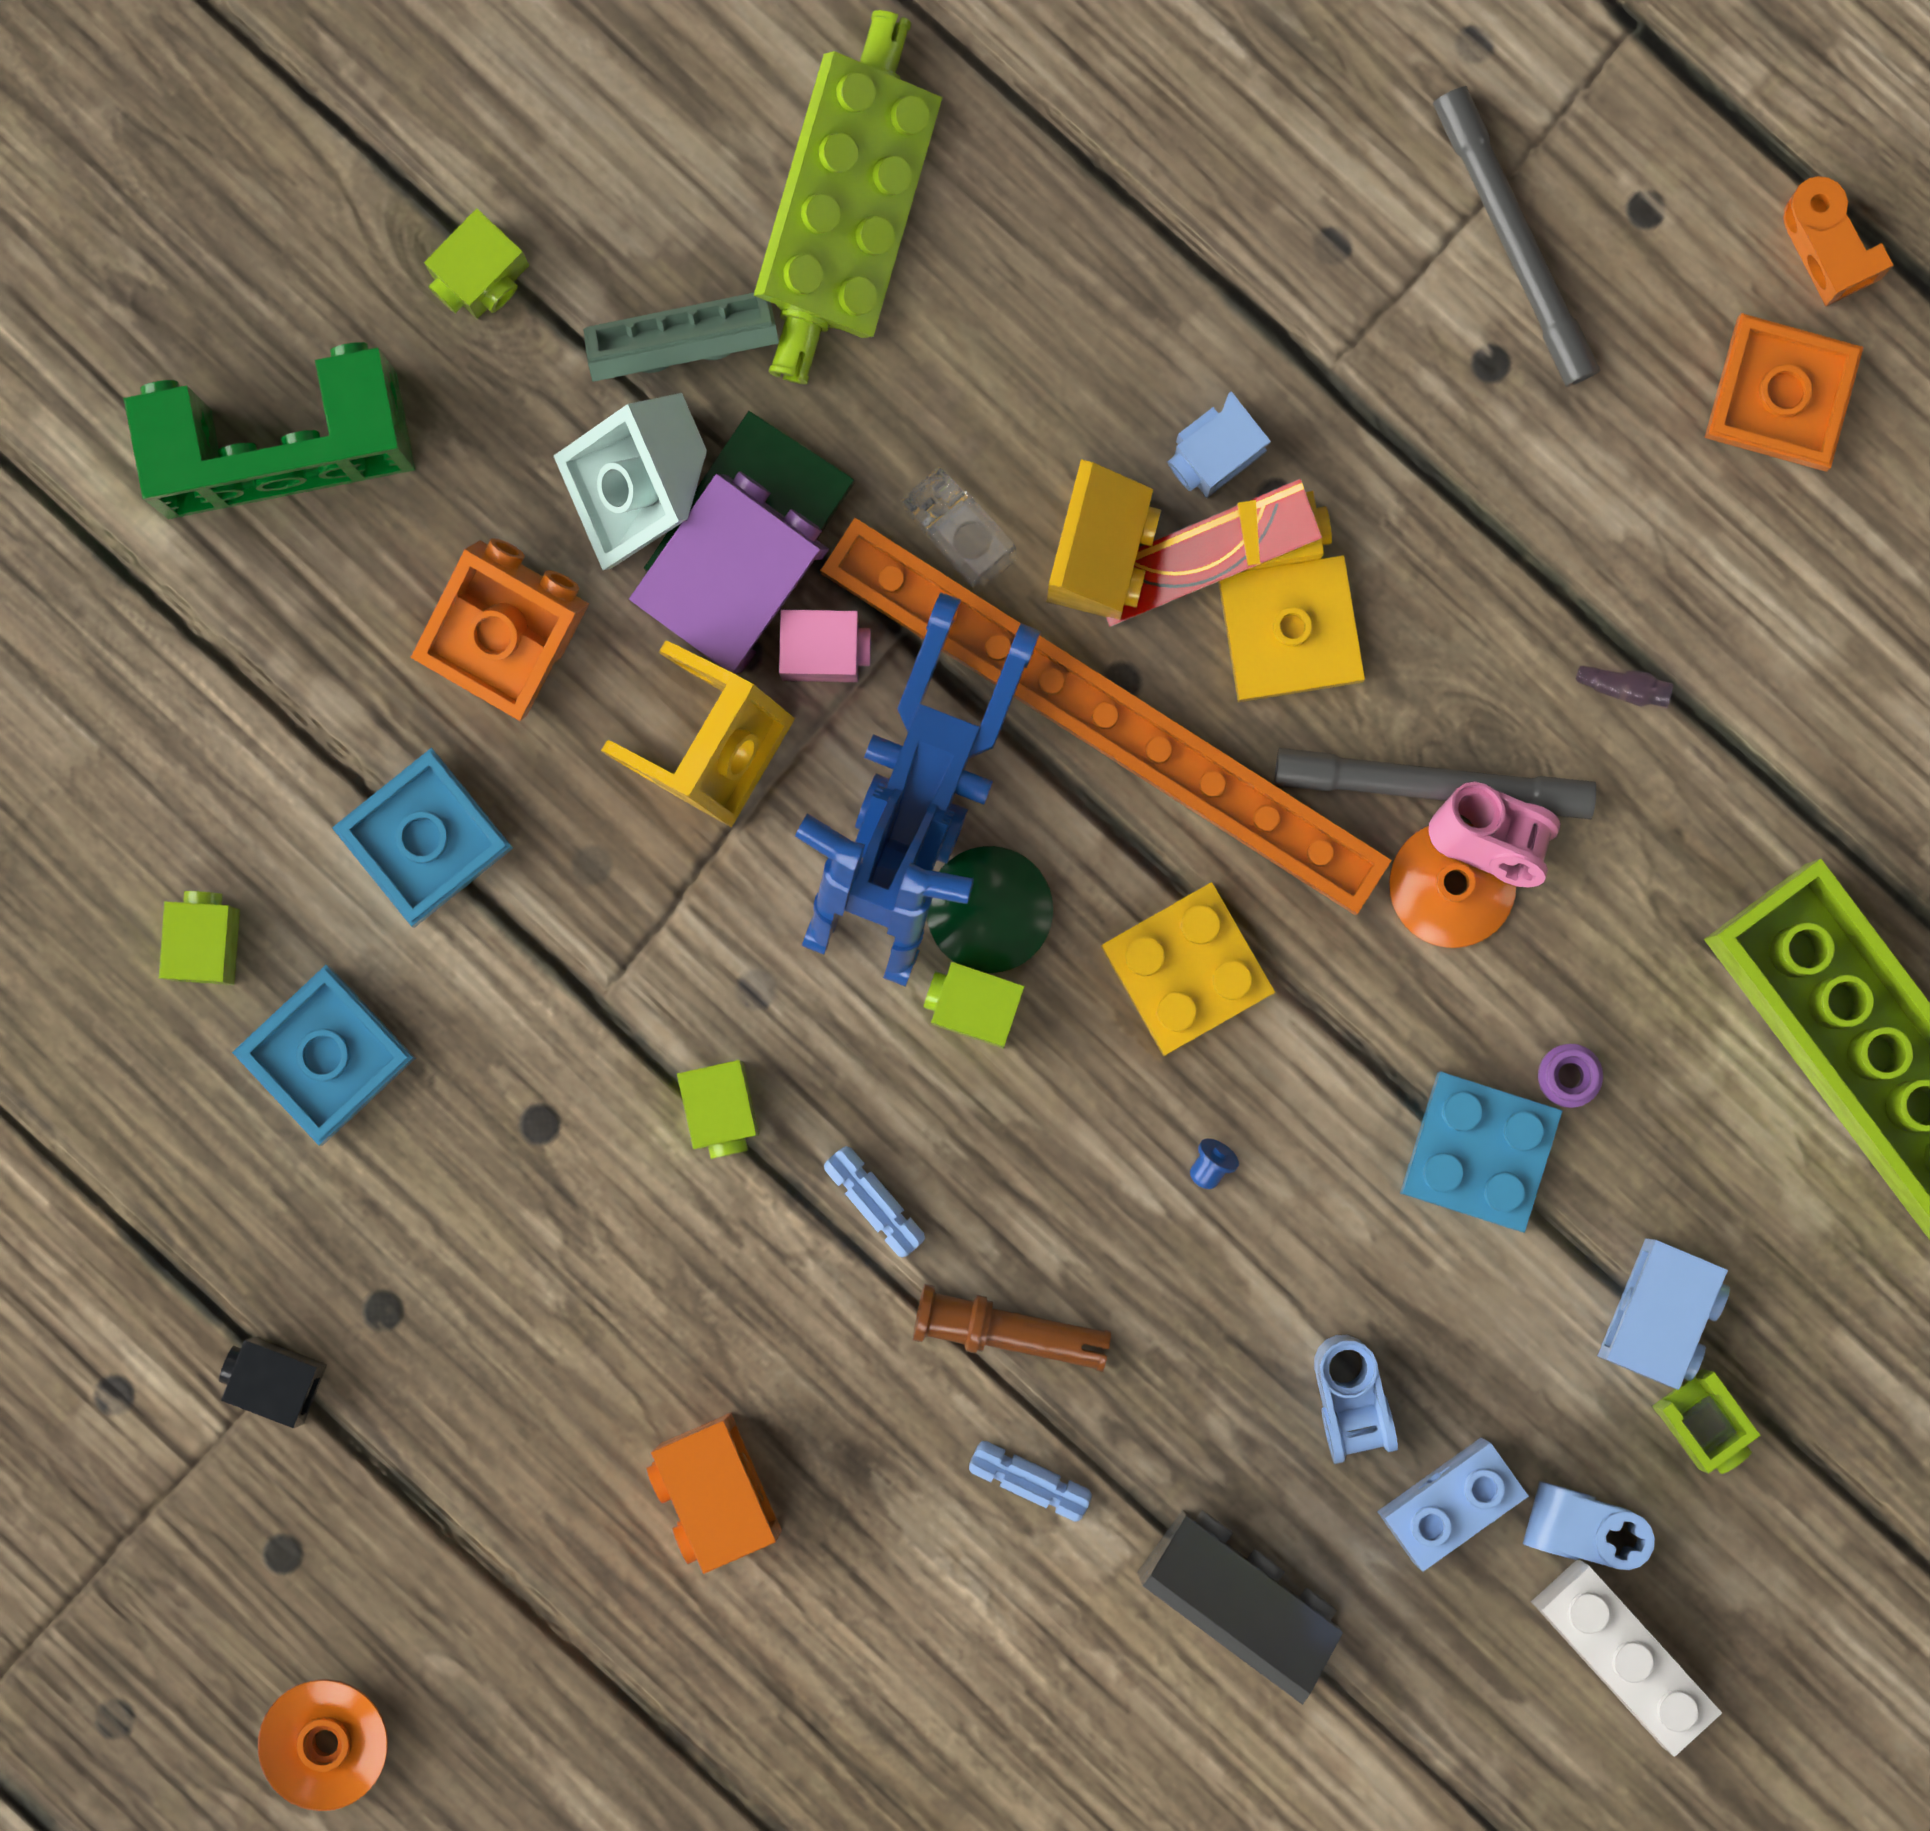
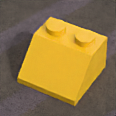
[1046,459,1161,619]

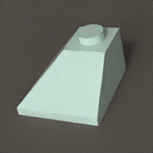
[554,393,707,570]

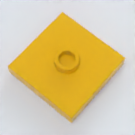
[1218,555,1365,702]

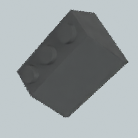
[1137,1510,1343,1705]

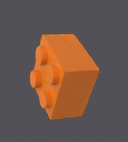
[646,1413,782,1574]

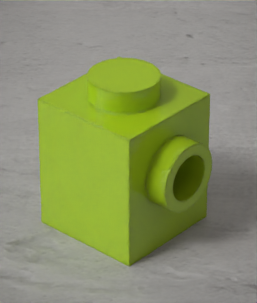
[424,208,529,319]

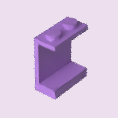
[629,471,829,674]

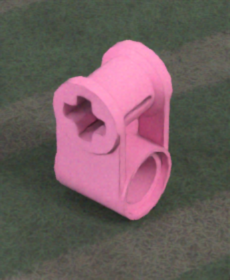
[1429,782,1560,888]

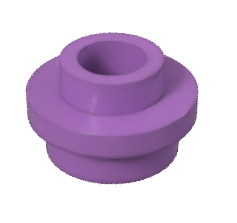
[1538,1044,1603,1108]

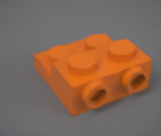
[410,538,589,721]

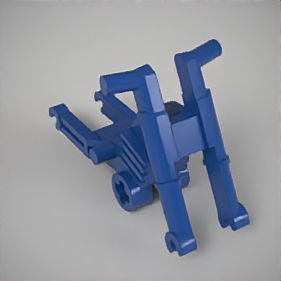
[795,592,1041,987]

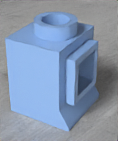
[1167,391,1271,498]

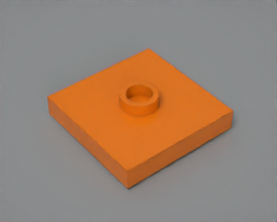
[1704,313,1864,472]

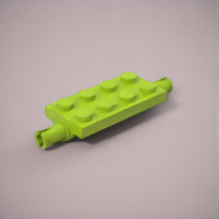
[753,10,943,384]

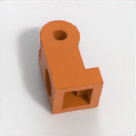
[1783,176,1894,307]

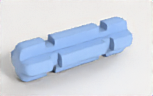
[824,1146,925,1258]
[969,1441,1092,1522]

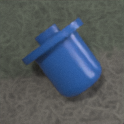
[1190,1138,1239,1189]

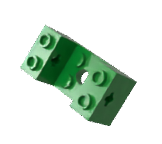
[123,342,416,519]

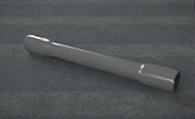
[1433,86,1601,387]
[1274,748,1596,820]

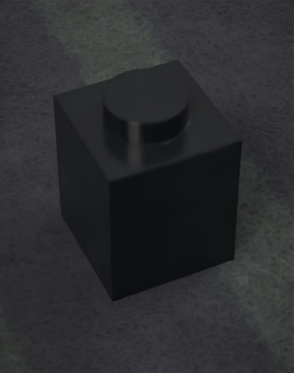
[219,1337,327,1428]

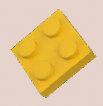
[1101,882,1276,1056]

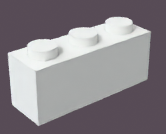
[1531,1559,1722,1757]

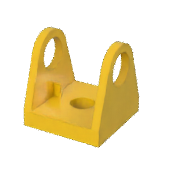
[601,640,795,828]

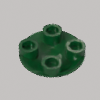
[927,846,1053,973]

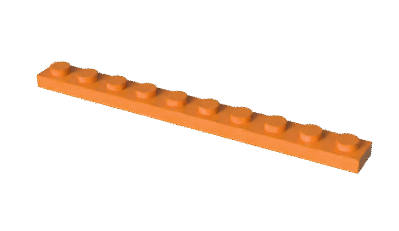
[820,518,1392,915]

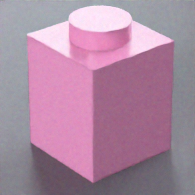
[779,610,871,682]

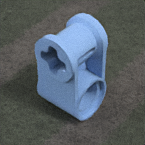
[1314,1335,1398,1464]
[1523,1481,1655,1570]

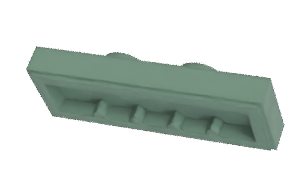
[583,293,779,382]

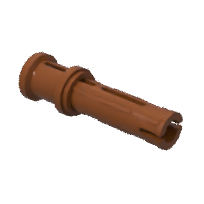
[913,1284,1111,1372]

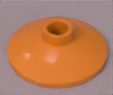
[1389,822,1516,948]
[258,1679,388,1811]

